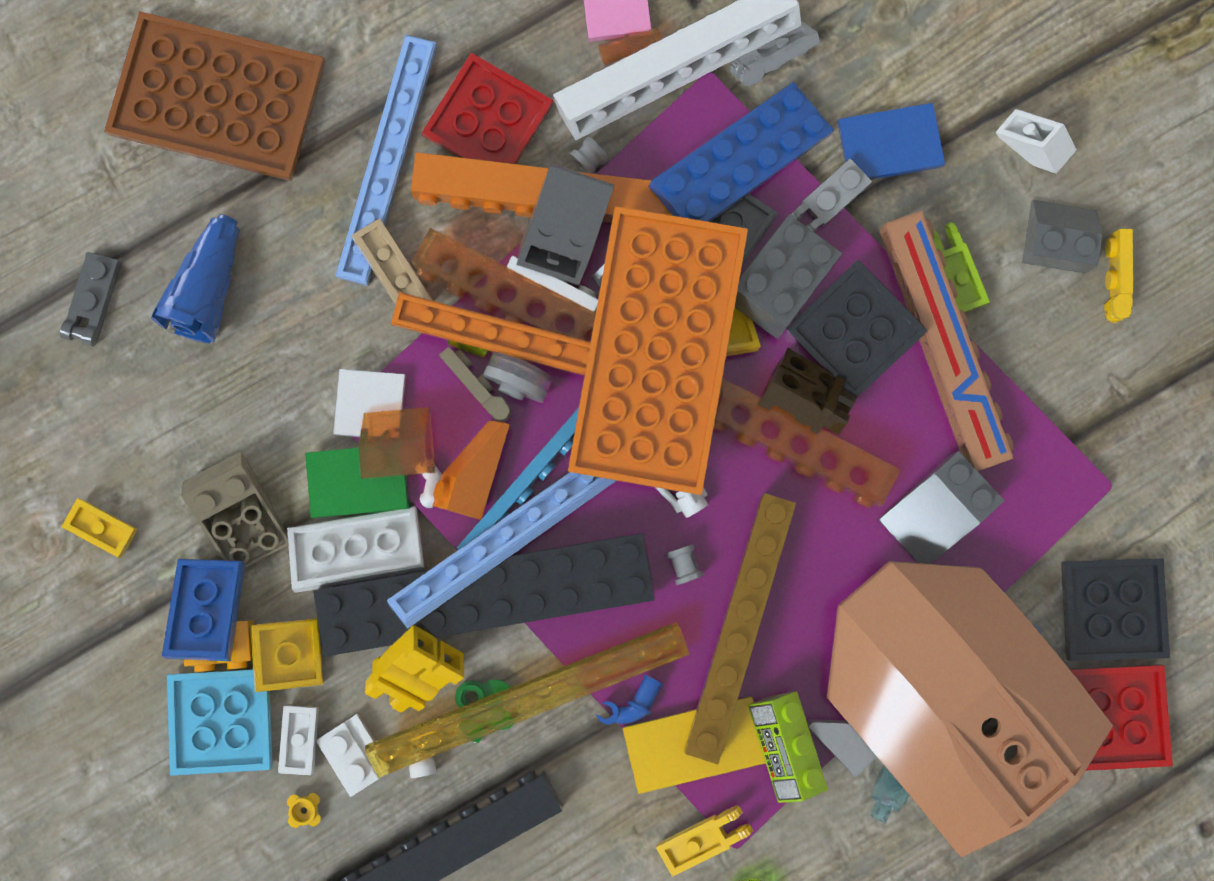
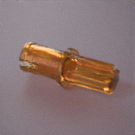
[598,28,662,65]

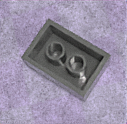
[735,214,842,339]

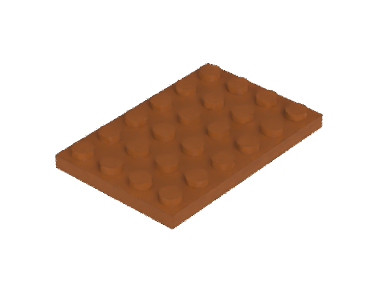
[104,11,326,181]

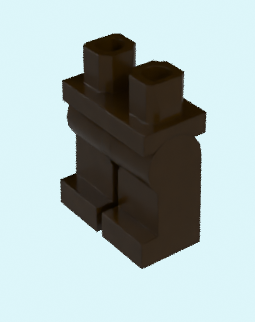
[758,348,857,435]

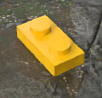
[61,498,138,558]

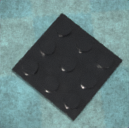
[787,259,928,397]
[1061,558,1170,661]

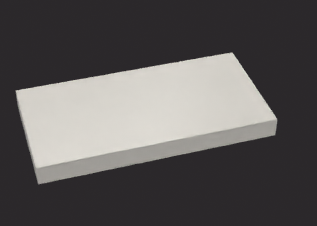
[287,506,425,593]

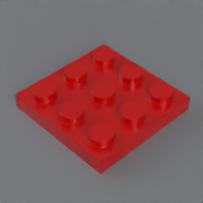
[421,53,554,164]
[1070,665,1173,771]

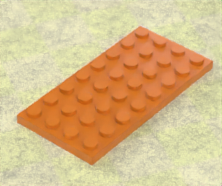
[568,206,748,495]

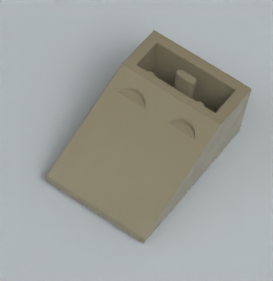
[181,452,289,568]

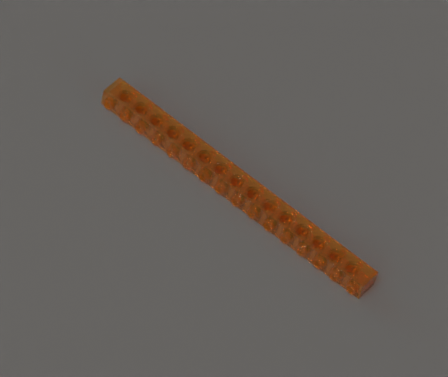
[412,228,900,509]

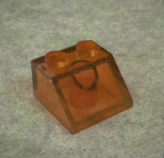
[358,407,435,479]

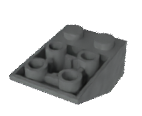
[516,163,614,285]

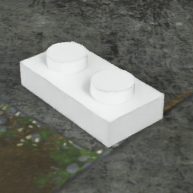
[278,705,319,775]

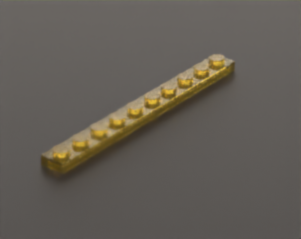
[365,622,690,777]

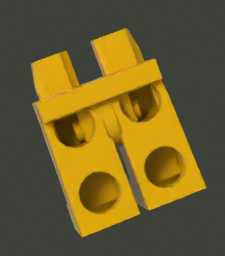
[365,625,464,713]

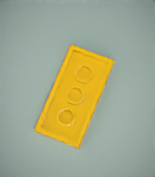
[622,696,766,794]

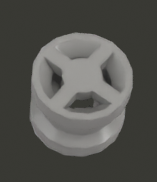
[569,137,609,174]

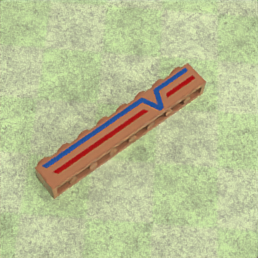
[879,211,1014,471]

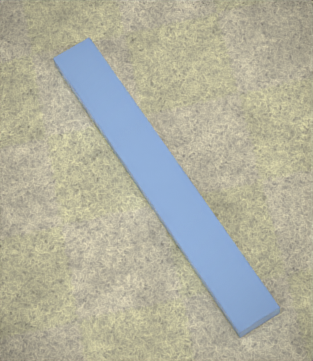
[336,34,437,286]
[387,472,617,629]

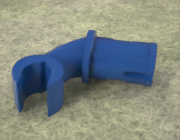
[596,675,663,725]

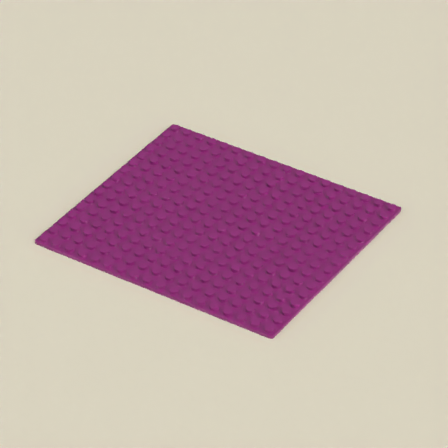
[352,72,1112,849]

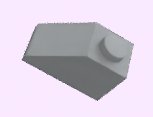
[807,719,877,777]

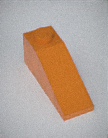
[432,421,509,520]

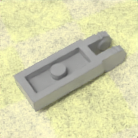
[729,20,820,87]
[790,159,872,232]

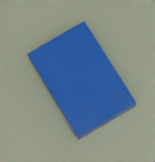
[837,103,945,180]
[162,559,245,661]

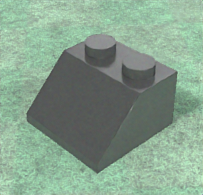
[1022,200,1102,274]

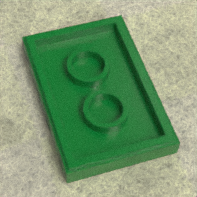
[305,443,410,518]

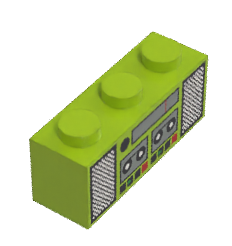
[748,691,828,803]

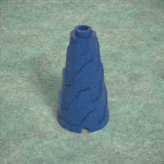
[151,214,240,344]

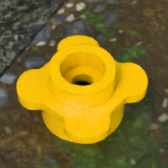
[287,793,321,828]

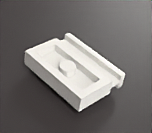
[316,713,393,797]

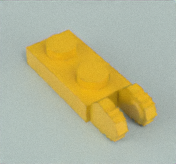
[1104,229,1133,324]
[656,805,753,877]

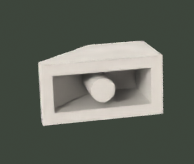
[995,109,1077,174]

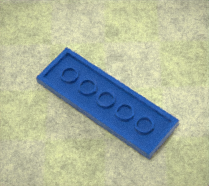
[648,82,834,222]

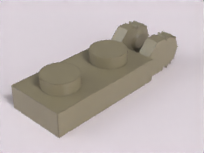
[439,347,512,422]

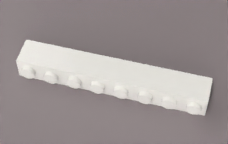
[553,0,801,141]

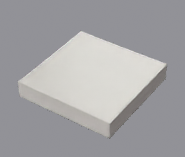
[333,369,406,440]

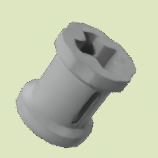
[666,544,704,585]

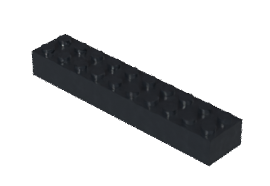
[313,533,656,657]

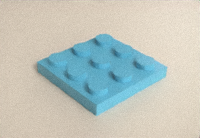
[167,669,273,776]

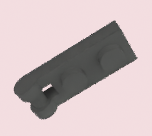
[60,252,122,347]

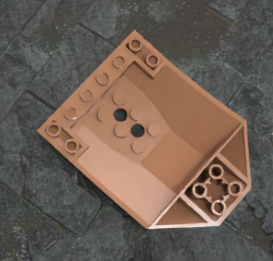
[827,561,1113,857]

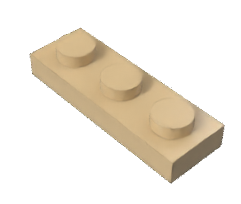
[351,218,433,305]

